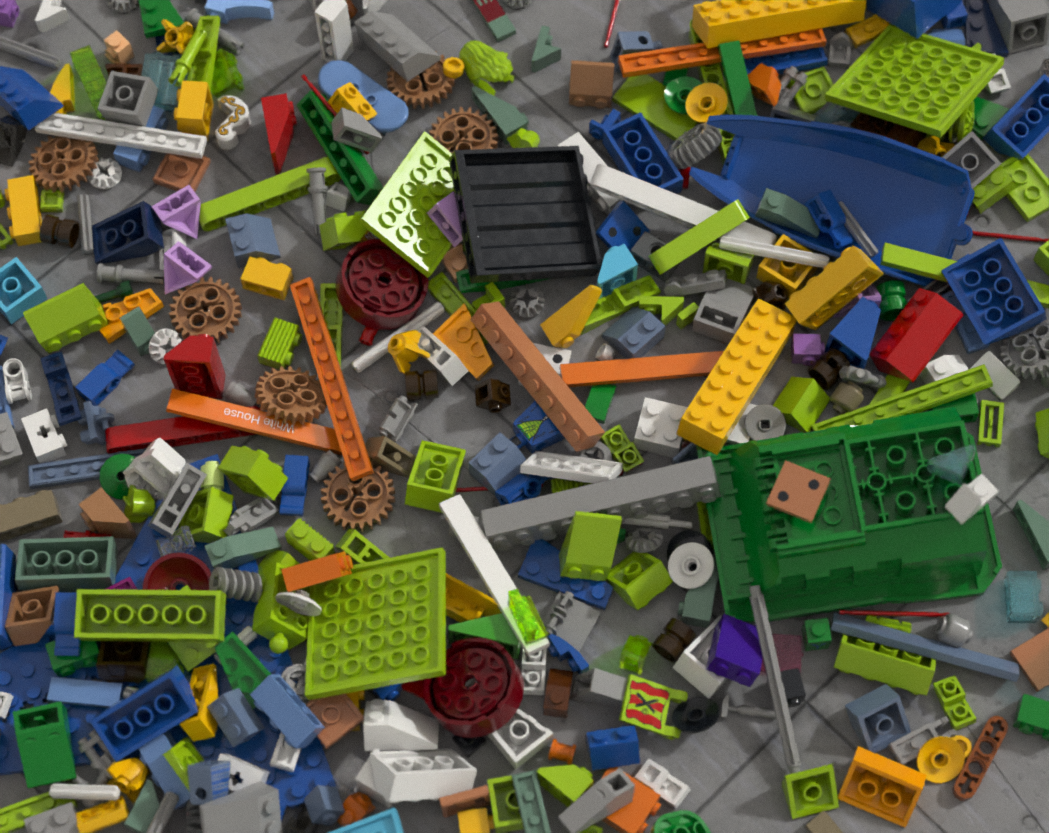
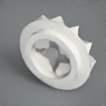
[87,157,122,189]
[149,328,182,364]

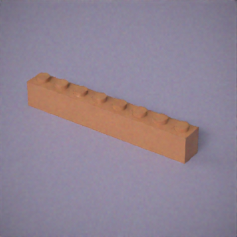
[470,301,605,452]

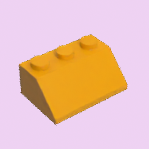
[838,746,926,828]

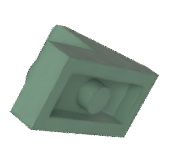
[531,25,561,72]

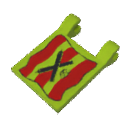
[619,674,688,740]

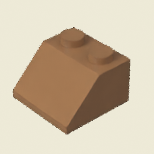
[569,60,614,108]
[79,487,137,539]
[5,586,59,646]

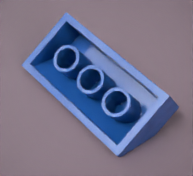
[0,66,64,131]
[982,74,1049,160]
[0,544,17,651]
[90,665,198,762]

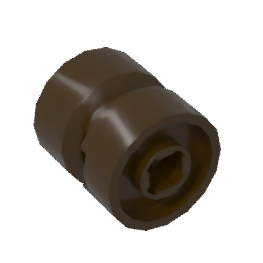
[40,214,79,249]
[808,348,851,390]
[405,369,439,401]
[652,618,696,663]

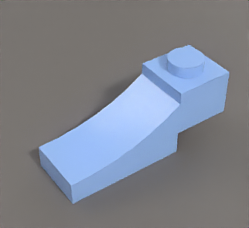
[204,0,274,24]

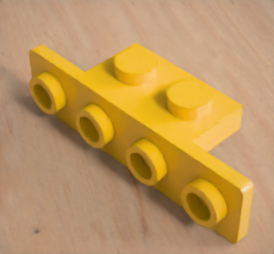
[446,573,502,622]

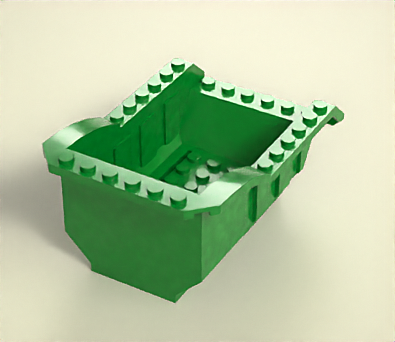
[696,407,1002,625]

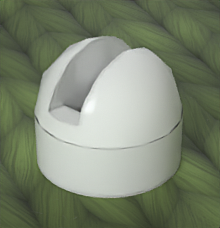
[595,343,615,361]

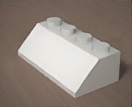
[369,748,477,803]

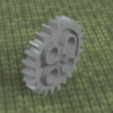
[1000,318,1049,379]

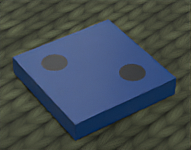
[596,200,650,251]

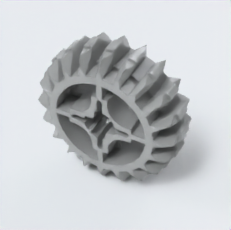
[667,123,723,170]

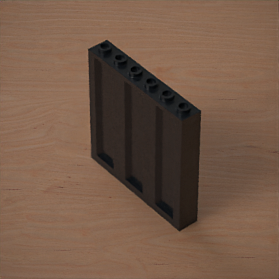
[449,146,603,283]

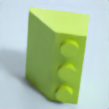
[23,283,109,354]

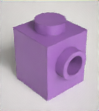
[0,0,19,28]
[791,334,825,366]

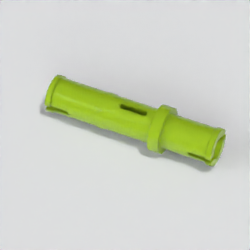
[168,28,207,87]

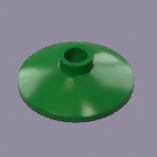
[664,76,702,114]
[99,454,136,500]

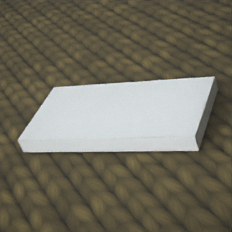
[520,451,623,483]

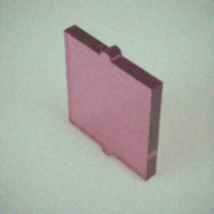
[760,634,804,674]

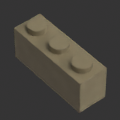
[0,490,63,542]

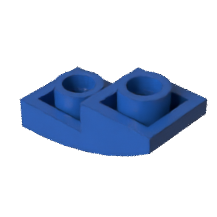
[547,634,589,675]

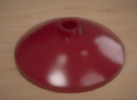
[143,553,211,590]

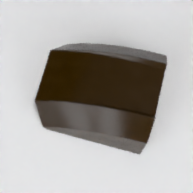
[96,641,151,684]

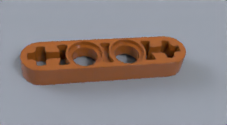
[952,716,1008,801]

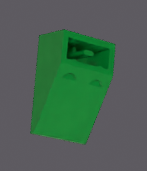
[13,701,77,789]

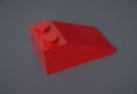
[261,93,297,175]

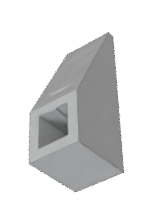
[558,768,635,833]

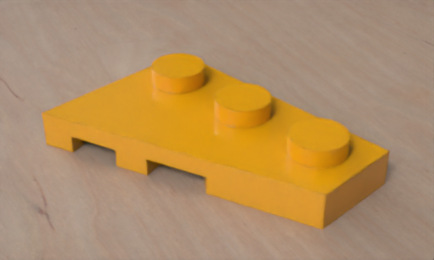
[99,288,164,344]
[433,303,494,381]

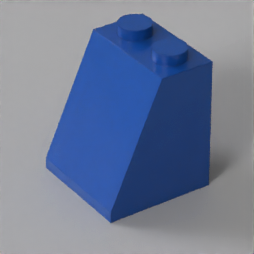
[825,297,881,369]

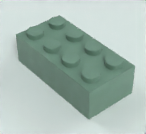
[15,536,118,592]

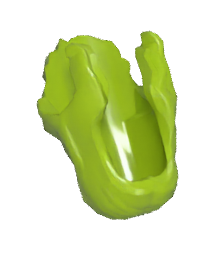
[459,40,514,96]

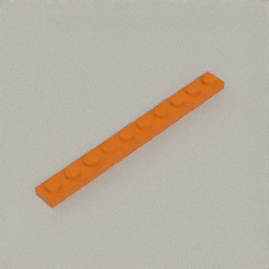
[618,28,827,78]
[290,277,374,481]

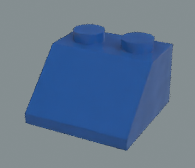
[585,725,640,771]

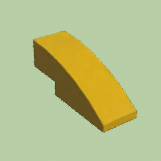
[50,64,75,115]

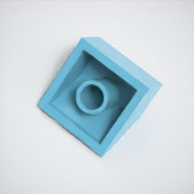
[597,244,638,299]

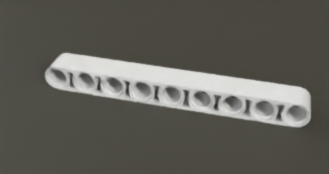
[589,164,778,245]

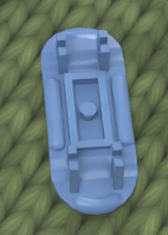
[318,60,409,135]

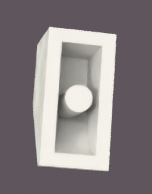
[920,355,969,384]

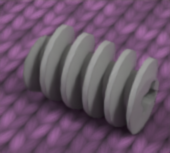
[209,567,262,602]

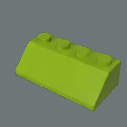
[834,634,936,696]

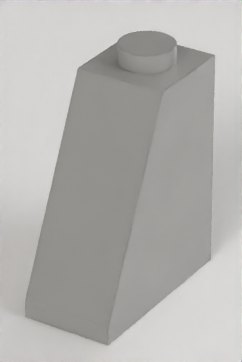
[570,668,628,709]

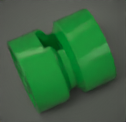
[876,281,907,321]

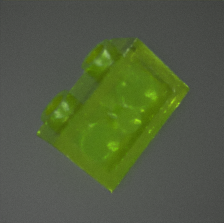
[211,48,244,98]
[507,589,548,645]

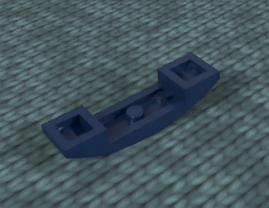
[40,351,82,426]

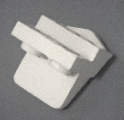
[123,438,186,502]

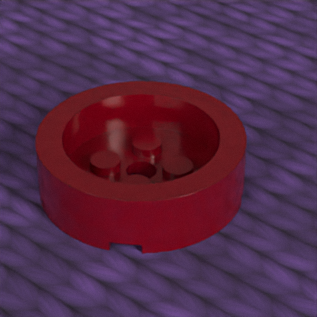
[335,239,428,330]
[423,637,524,738]

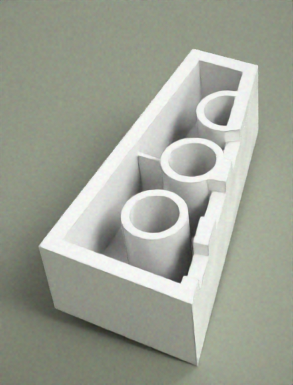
[465,678,554,770]

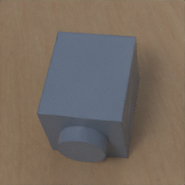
[304,785,345,826]

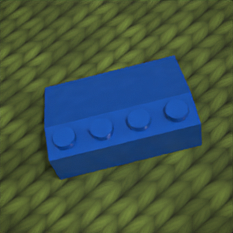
[941,238,1047,346]

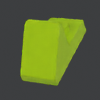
[639,296,684,326]

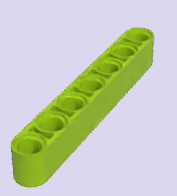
[199,156,341,231]

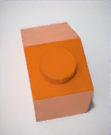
[748,63,781,106]

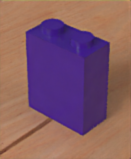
[706,613,763,687]

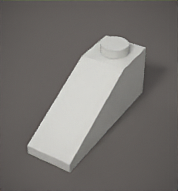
[417,325,468,386]

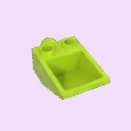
[252,562,310,654]

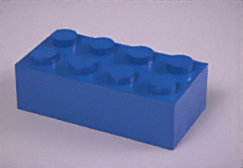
[602,112,684,194]

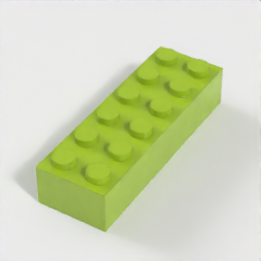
[74,589,226,642]

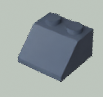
[225,213,281,268]
[601,307,666,359]
[468,432,530,496]
[845,684,911,753]

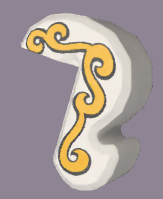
[215,96,251,150]

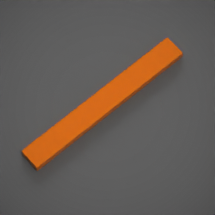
[559,351,724,387]

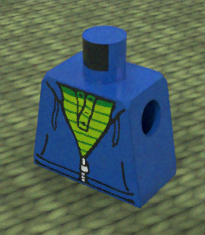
[509,401,565,454]

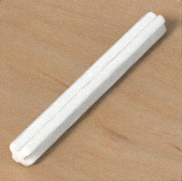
[719,236,829,268]
[352,302,445,373]

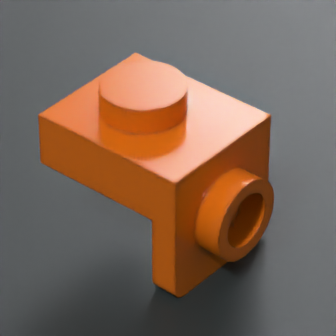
[337,792,376,827]

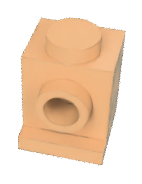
[104,30,134,64]

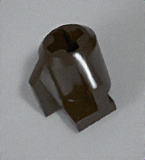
[751,280,788,310]

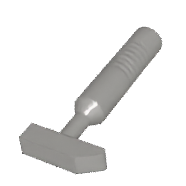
[721,695,776,719]

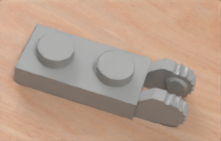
[663,269,727,297]
[888,716,957,765]

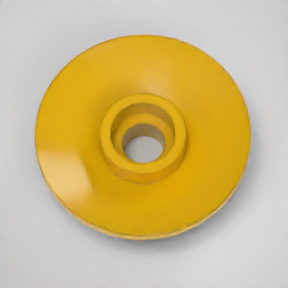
[685,83,728,123]
[917,736,965,783]

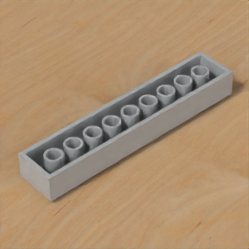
[481,456,721,551]

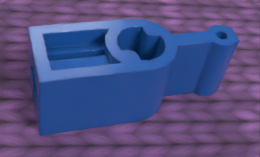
[805,189,854,249]
[75,350,135,406]
[279,455,310,516]
[494,474,552,506]
[54,592,81,656]

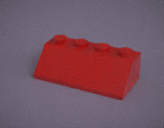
[869,288,963,383]
[164,334,226,399]

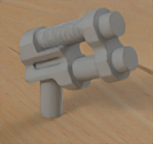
[758,66,808,107]
[839,366,886,388]
[77,730,123,785]

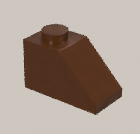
[543,668,573,718]

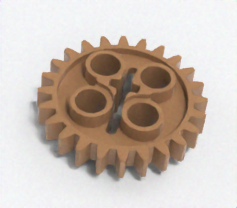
[386,51,456,109]
[429,107,498,153]
[29,136,99,193]
[169,277,242,343]
[255,366,327,425]
[321,461,395,532]

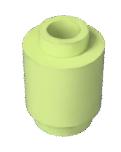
[201,461,224,491]

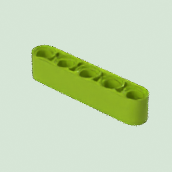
[648,199,750,275]

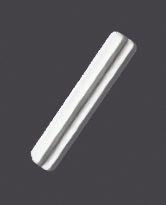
[49,784,120,800]

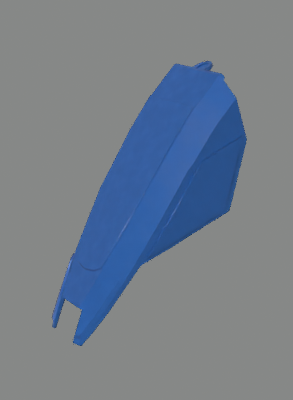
[689,115,975,286]

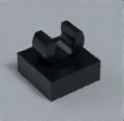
[452,735,486,758]

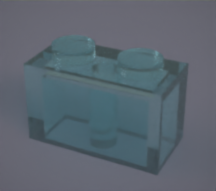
[1004,571,1043,623]

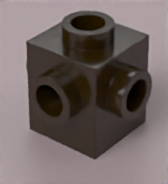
[475,378,511,413]

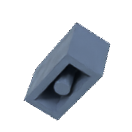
[207,688,264,747]

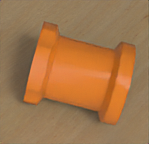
[548,739,577,765]

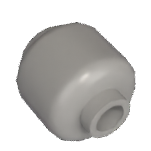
[935,613,973,648]

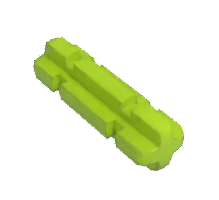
[865,615,912,633]

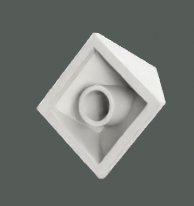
[355,748,392,808]

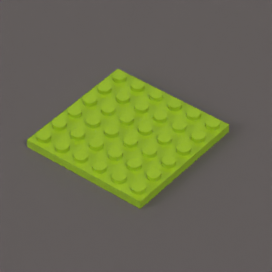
[825,24,1004,138]
[305,547,446,700]

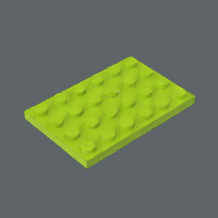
[359,131,454,278]

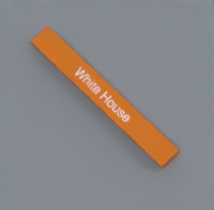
[166,389,342,455]

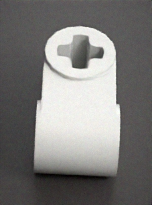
[3,358,32,404]

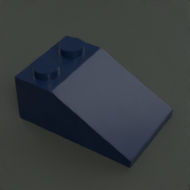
[91,201,164,264]

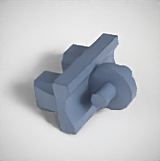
[77,401,115,446]

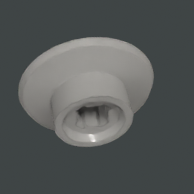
[745,404,786,441]

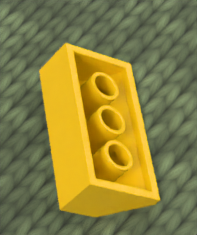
[785,246,884,331]

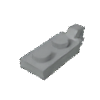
[224,497,279,536]

